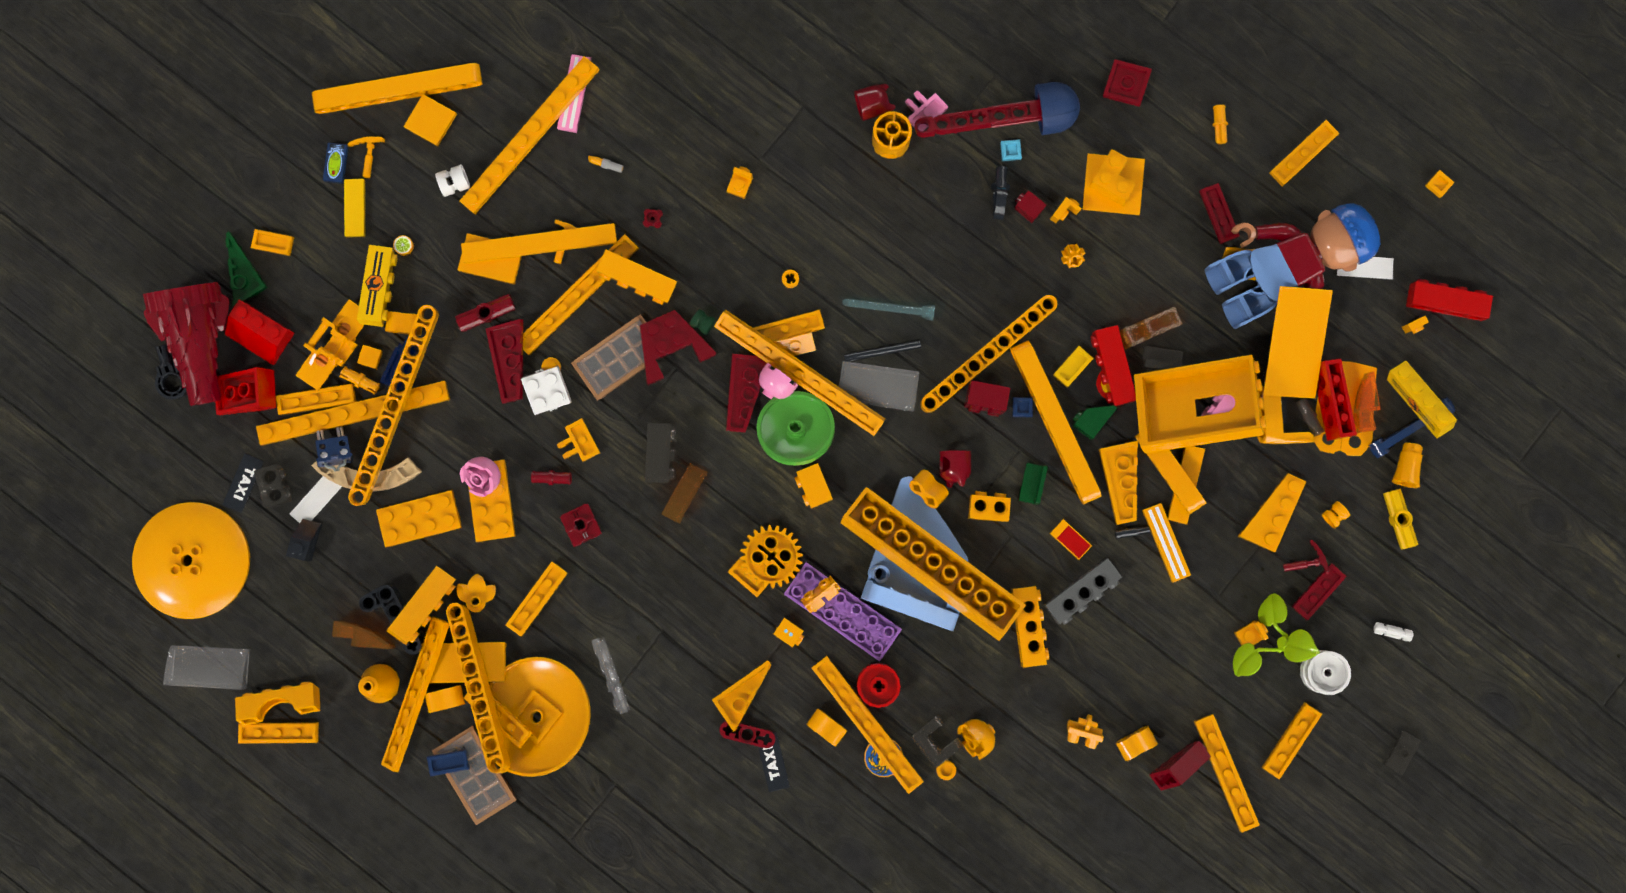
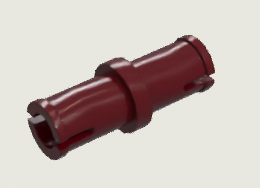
[531,470,572,485]

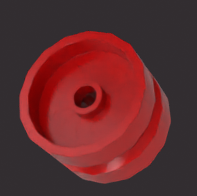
[856,663,901,708]

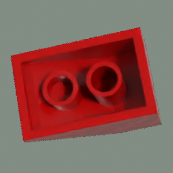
[215,367,276,415]

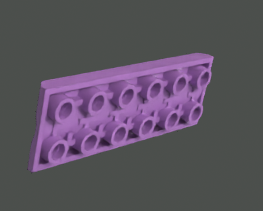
[784,562,902,661]

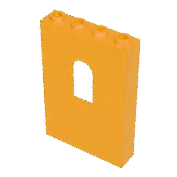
[1134,355,1267,453]

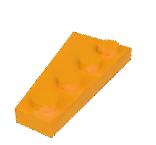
[1099,441,1138,525]

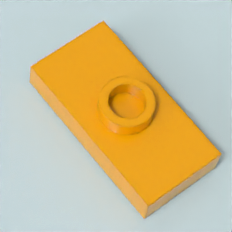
[774,331,816,356]

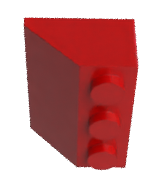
[225,300,295,365]

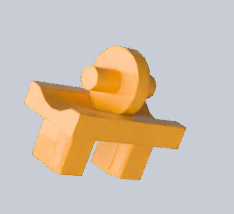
[1067,714,1104,749]

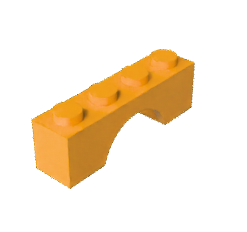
[235,682,320,725]

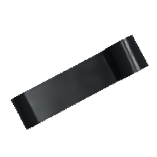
[359,585,424,655]

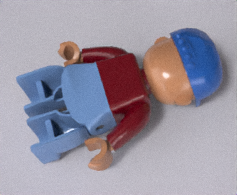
[1205,203,1381,329]

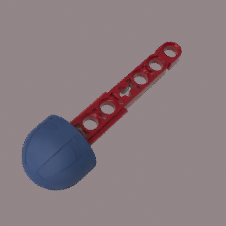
[914,82,1080,138]

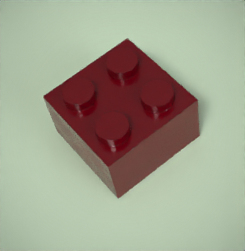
[964,381,1010,417]

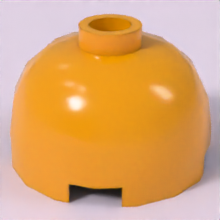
[958,719,995,760]

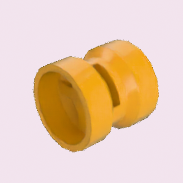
[1322,501,1350,528]

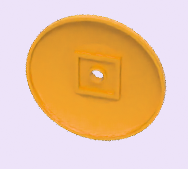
[132,502,250,619]
[485,657,591,777]

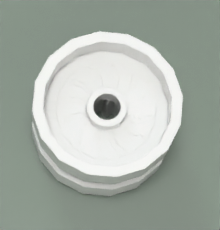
[1300,650,1351,695]

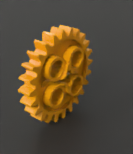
[739,525,803,589]

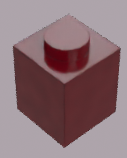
[1014,190,1046,223]

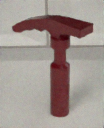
[1283,540,1329,574]

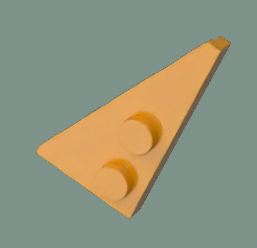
[712,661,772,732]

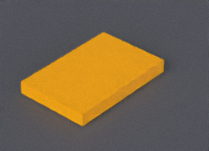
[458,233,522,285]

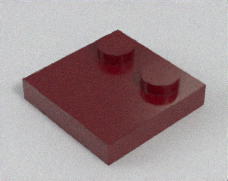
[1103,59,1152,107]

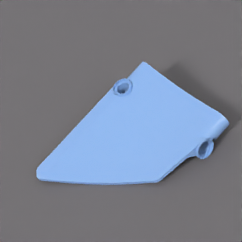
[861,476,968,631]

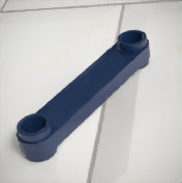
[1368,397,1456,458]

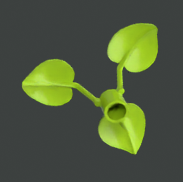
[1233,593,1320,677]

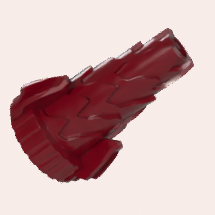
[143,282,229,406]

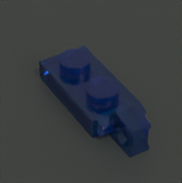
[380,336,416,390]

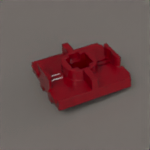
[560,504,602,547]

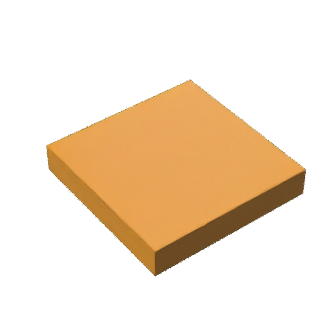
[404,94,457,147]

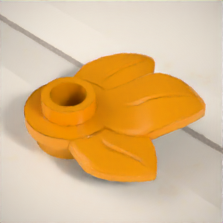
[457,574,496,612]

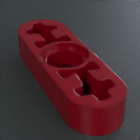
[720,721,776,748]

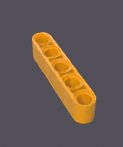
[1135,433,1207,514]

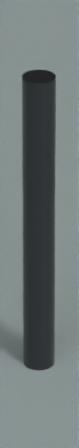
[844,340,921,362]

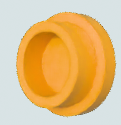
[541,357,561,371]

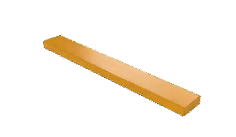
[461,223,617,263]
[523,234,639,356]
[381,616,449,772]
[812,656,924,794]

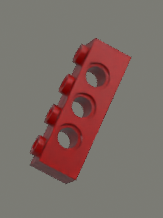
[1317,359,1357,441]

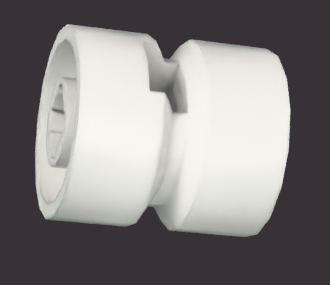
[435,164,470,197]

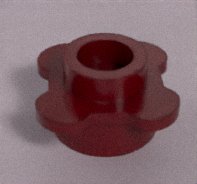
[643,209,663,229]

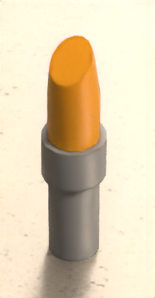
[588,156,624,173]

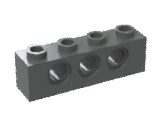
[1043,558,1122,625]

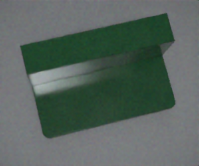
[1018,463,1048,505]

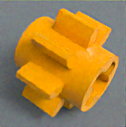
[1061,243,1086,268]

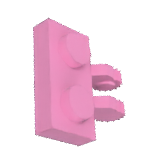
[905,91,948,131]

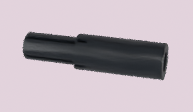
[1114,526,1150,539]

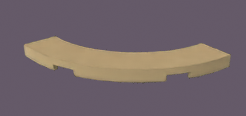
[311,457,422,491]

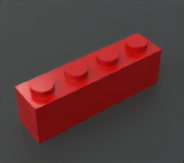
[1406,279,1493,321]
[1091,325,1136,407]

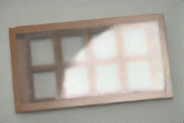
[571,314,646,401]
[432,726,517,825]

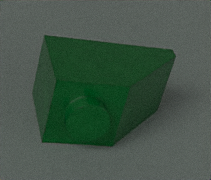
[1072,406,1117,440]

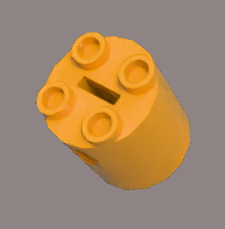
[872,111,912,159]

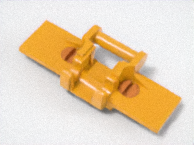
[296,299,364,391]

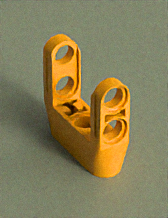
[1257,386,1314,444]

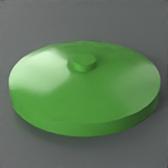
[757,391,835,466]

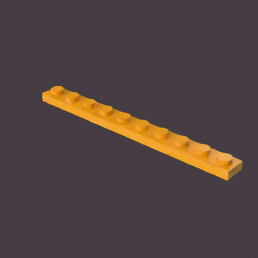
[460,56,600,215]
[714,309,885,436]
[256,381,450,446]

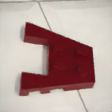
[639,310,716,386]

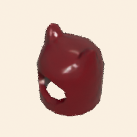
[854,84,896,121]
[940,451,971,488]

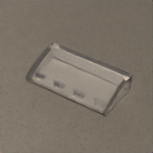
[839,361,919,411]
[163,645,250,690]

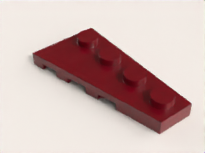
[486,319,523,404]
[726,354,766,433]

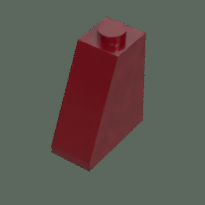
[1149,741,1211,791]

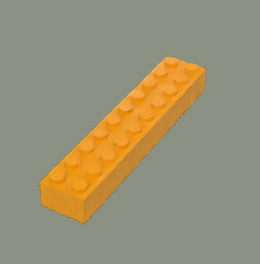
[841,487,1026,641]

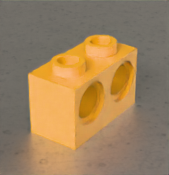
[968,491,1011,522]

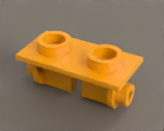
[800,576,841,613]

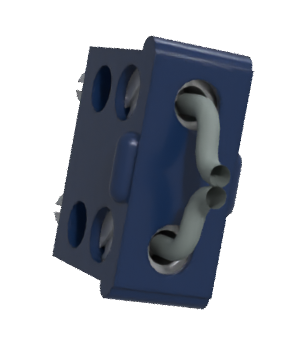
[315,427,353,472]

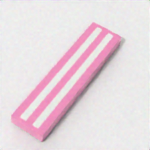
[557,54,591,133]

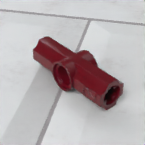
[455,294,516,332]

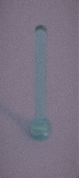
[842,298,935,321]

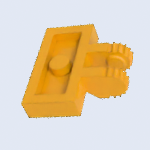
[557,418,600,462]

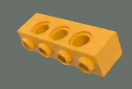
[1011,586,1049,668]

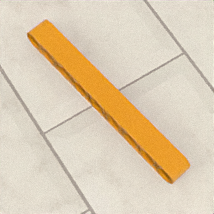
[312,63,483,114]
[920,295,1057,413]
[1010,340,1101,505]
[446,603,510,773]

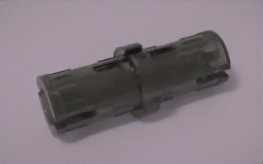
[1295,398,1325,437]

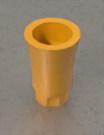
[1392,443,1423,488]

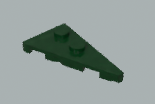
[225,231,268,306]

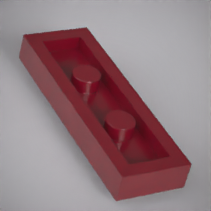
[1199,183,1240,244]
[1291,563,1347,620]

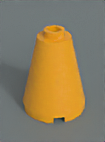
[358,664,400,703]

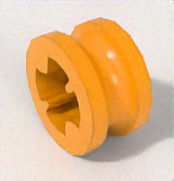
[782,270,799,288]

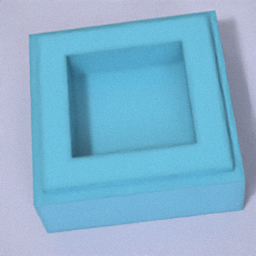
[1000,139,1022,161]

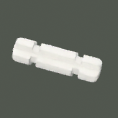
[1373,622,1414,642]

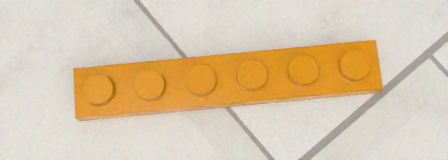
[1194,714,1260,833]

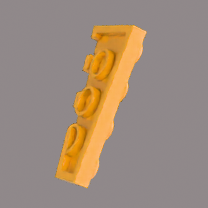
[1238,473,1306,552]

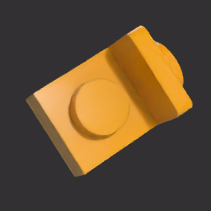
[727,166,753,199]
[1050,197,1082,223]
[1234,621,1268,645]

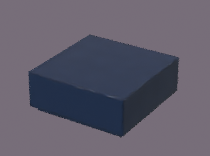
[1012,397,1033,418]

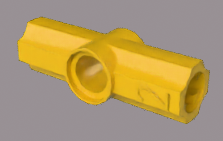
[1383,489,1418,550]

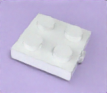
[521,366,572,415]

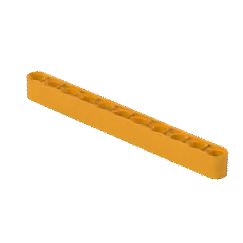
[348,305,439,506]

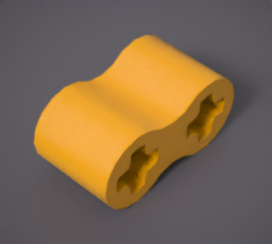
[385,312,422,336]
[909,470,949,509]
[425,685,465,713]
[806,708,847,747]
[1116,726,1158,761]

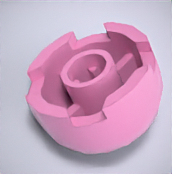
[759,363,798,399]
[460,457,501,497]

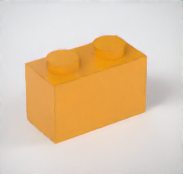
[795,463,833,509]

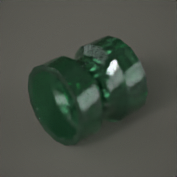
[689,309,716,335]

